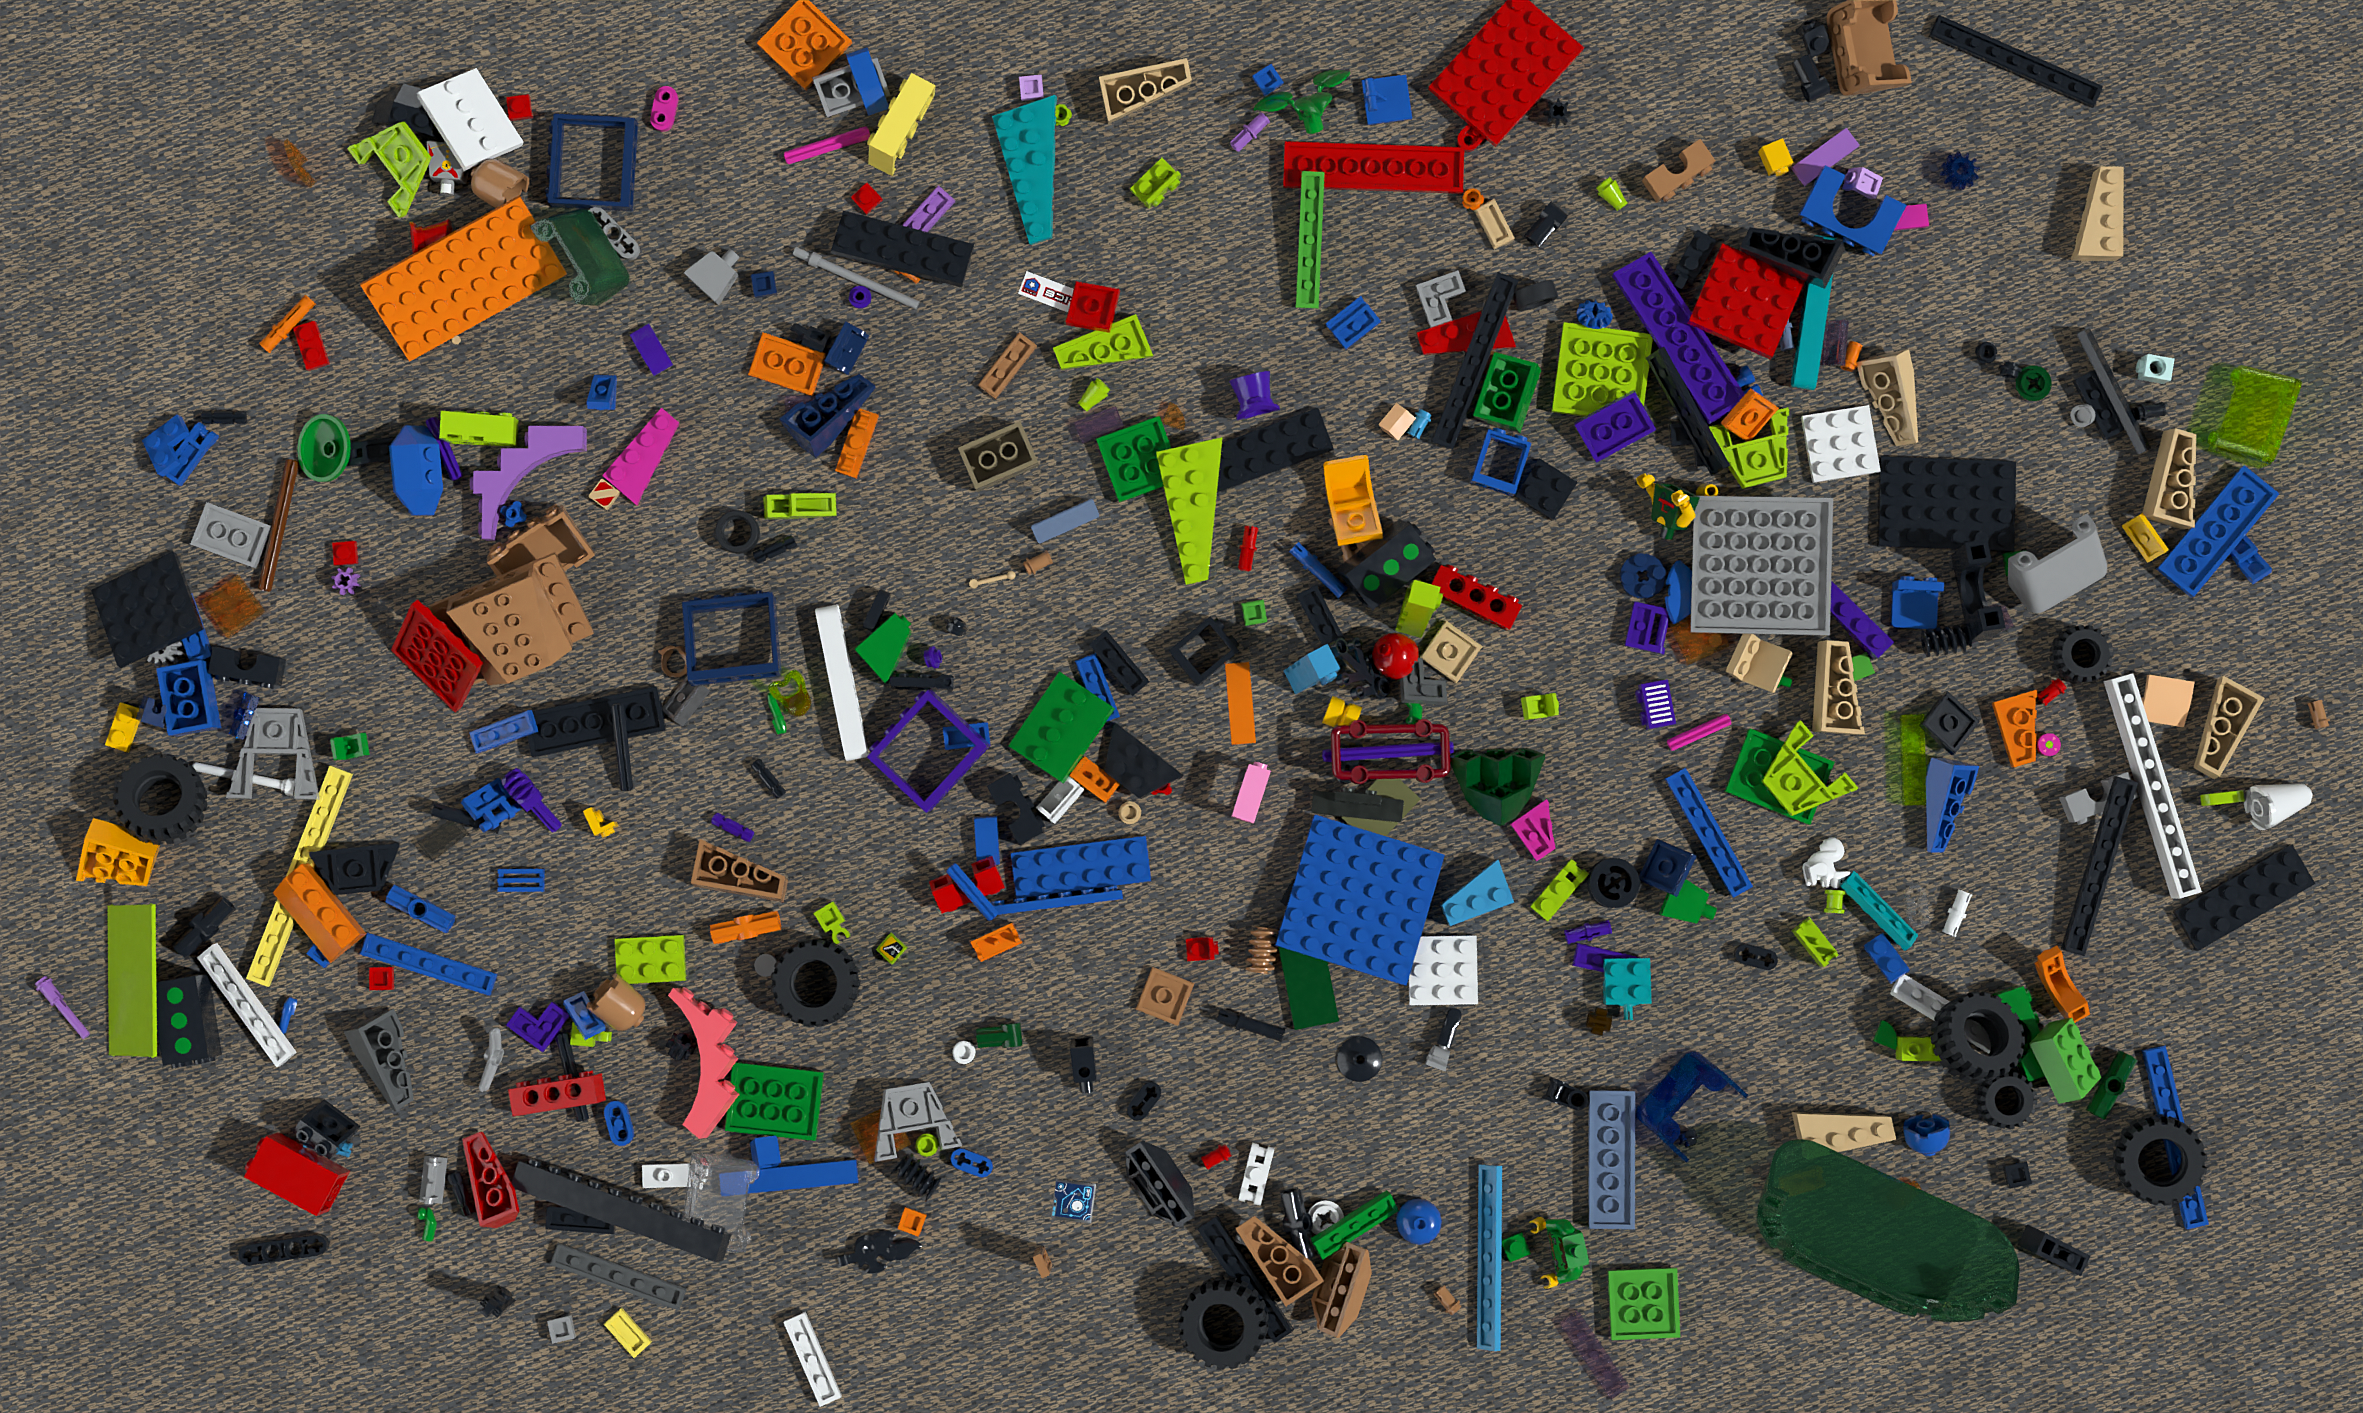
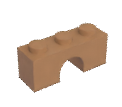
[1642,139,1716,203]

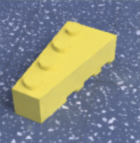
[867,73,935,176]

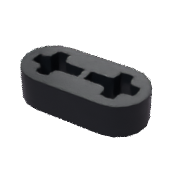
[863,589,891,632]
[1734,944,1778,970]
[1127,1081,1161,1121]

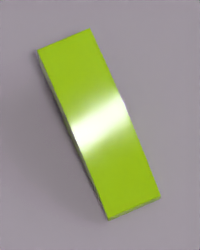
[763,493,837,519]

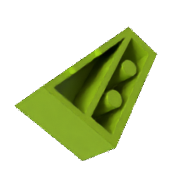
[439,411,519,447]

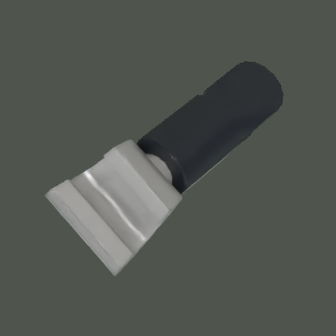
[1425,1008,1462,1071]

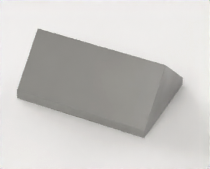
[813,56,890,117]

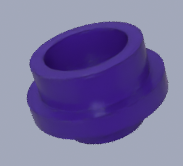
[849,286,872,309]
[924,646,942,669]

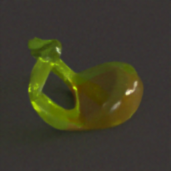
[768,670,811,717]

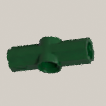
[2086,1050,2138,1120]

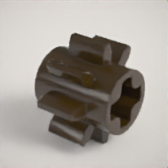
[1586,1007,1612,1036]

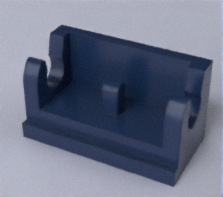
[824,321,870,376]
[136,696,167,728]

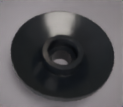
[1337,1036,1383,1082]

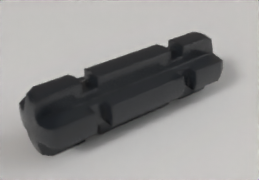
[201,411,247,424]
[753,536,797,563]
[751,759,786,799]
[448,1172,475,1217]

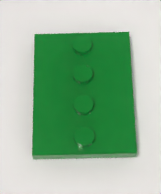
[1008,671,1115,784]
[1724,728,1835,825]
[725,1062,824,1141]

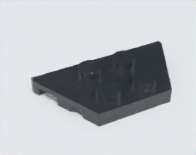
[1105,723,1184,799]
[309,843,400,895]

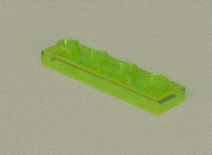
[1900,714,1926,806]

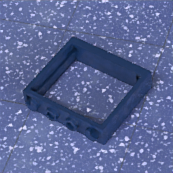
[545,114,638,211]
[682,590,782,686]

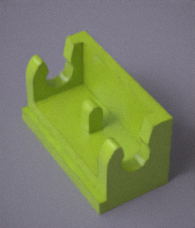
[1791,917,1839,967]

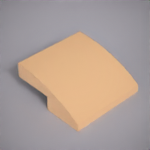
[2141,675,2194,727]

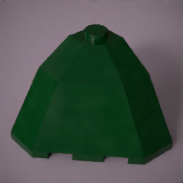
[1450,748,1545,825]

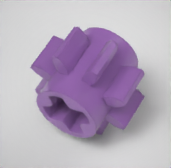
[331,567,361,595]

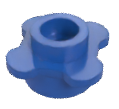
[500,501,527,527]

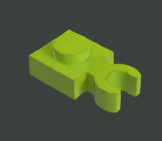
[814,901,850,944]

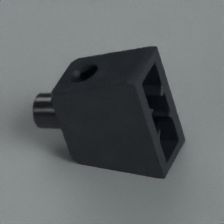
[1070,1037,1097,1093]

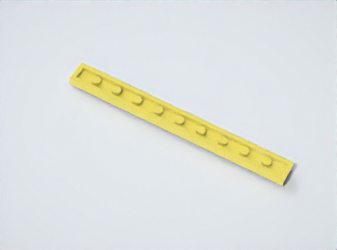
[246,766,353,987]

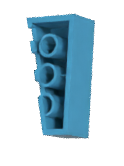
[1283,644,1340,695]

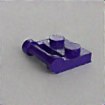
[1624,602,1670,655]

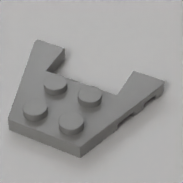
[874,1082,962,1162]

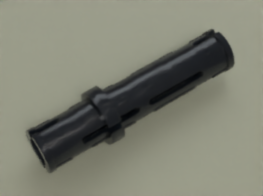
[431,802,502,834]
[1216,1008,1286,1042]

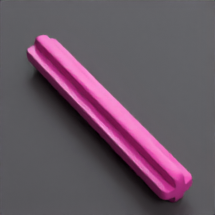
[784,126,871,164]

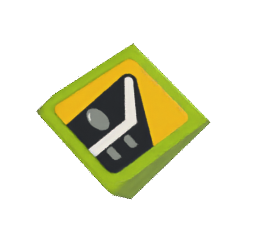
[876,933,908,965]

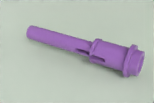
[35,976,90,1039]

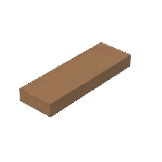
[978,332,1037,399]
[1032,1246,1053,1278]

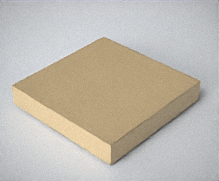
[1419,621,1483,683]

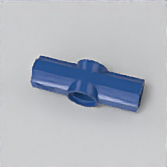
[385,884,456,933]

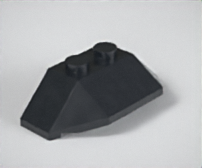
[372,83,445,142]
[1125,1140,1195,1228]

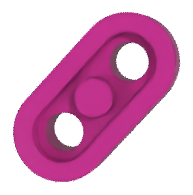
[650,86,679,132]

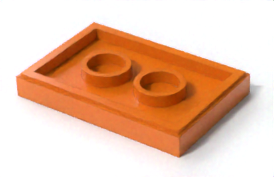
[748,332,827,397]

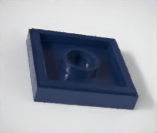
[1639,839,1697,897]

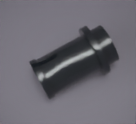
[2134,402,2166,422]

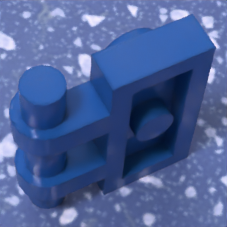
[461,778,521,832]

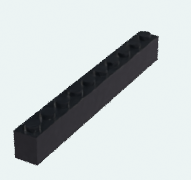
[512,1158,732,1262]

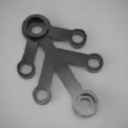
[1328,637,1391,701]

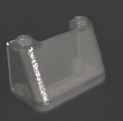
[683,1153,759,1253]

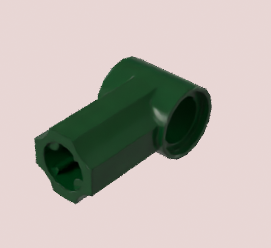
[976,1023,1023,1048]

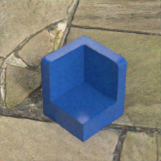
[750,1136,781,1170]

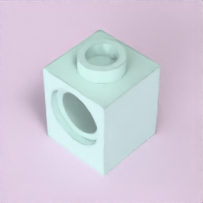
[2136,354,2174,384]

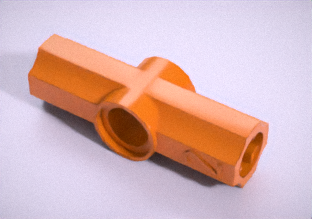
[710,911,782,944]

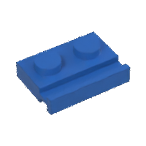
[1325,296,1381,350]

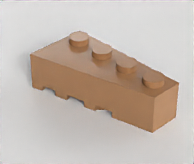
[691,839,788,902]

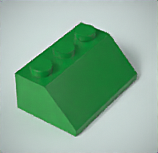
[1473,352,1541,433]

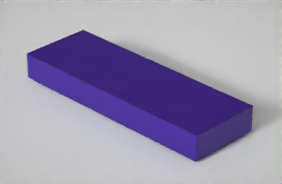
[1572,943,1640,973]

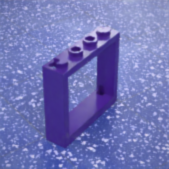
[867,690,991,813]

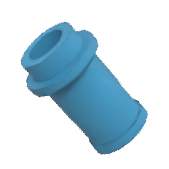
[1406,409,1431,439]

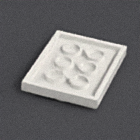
[416,68,523,171]

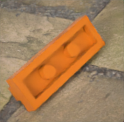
[835,408,879,479]

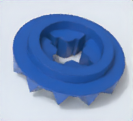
[1576,299,1613,329]

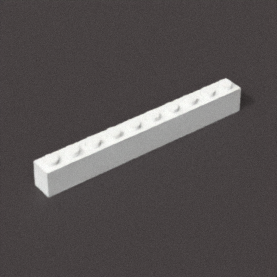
[2104,673,2202,899]

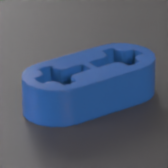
[951,1148,993,1177]

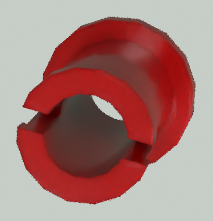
[2037,678,2067,706]
[1201,1144,1232,1170]

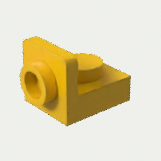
[583,807,618,838]

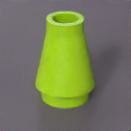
[1596,177,1628,211]
[1078,378,1110,412]

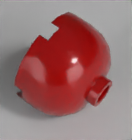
[1372,632,1419,679]

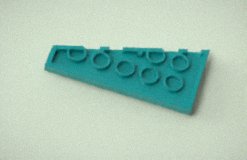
[992,95,1057,245]

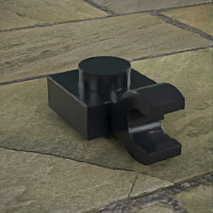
[788,323,831,352]

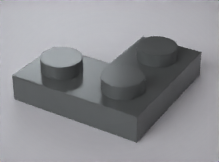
[1400,658,1447,705]

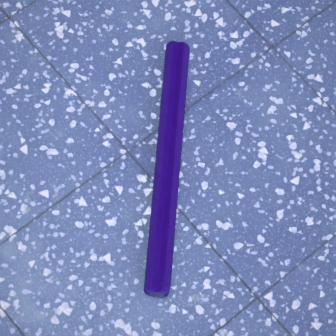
[1322,741,1454,762]

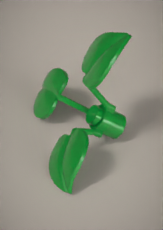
[1254,70,1351,134]

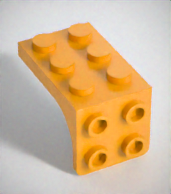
[1323,455,1383,546]

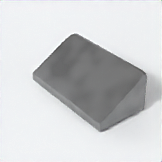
[662,677,710,726]

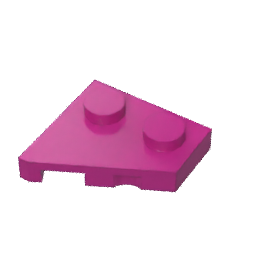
[1510,799,1555,861]

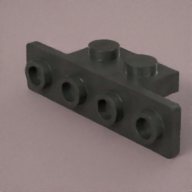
[1311,788,1404,823]

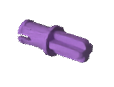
[1230,112,1270,152]

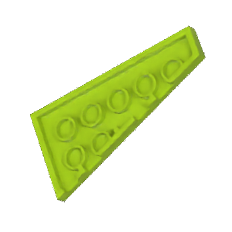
[1156,437,1222,585]

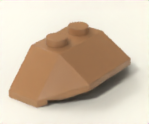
[1311,1242,1372,1338]

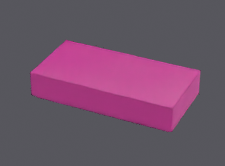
[1894,204,1929,231]

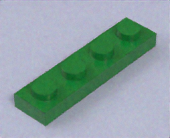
[1311,1190,1399,1260]

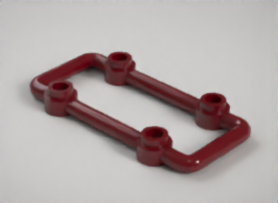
[1331,719,1450,784]

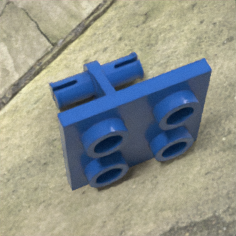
[1362,75,1412,125]

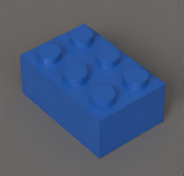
[156,660,221,737]

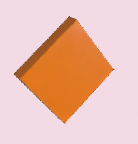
[1721,388,1779,442]

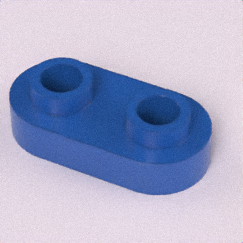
[604,1100,634,1146]

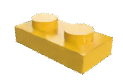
[2122,512,2169,563]
[105,702,140,752]

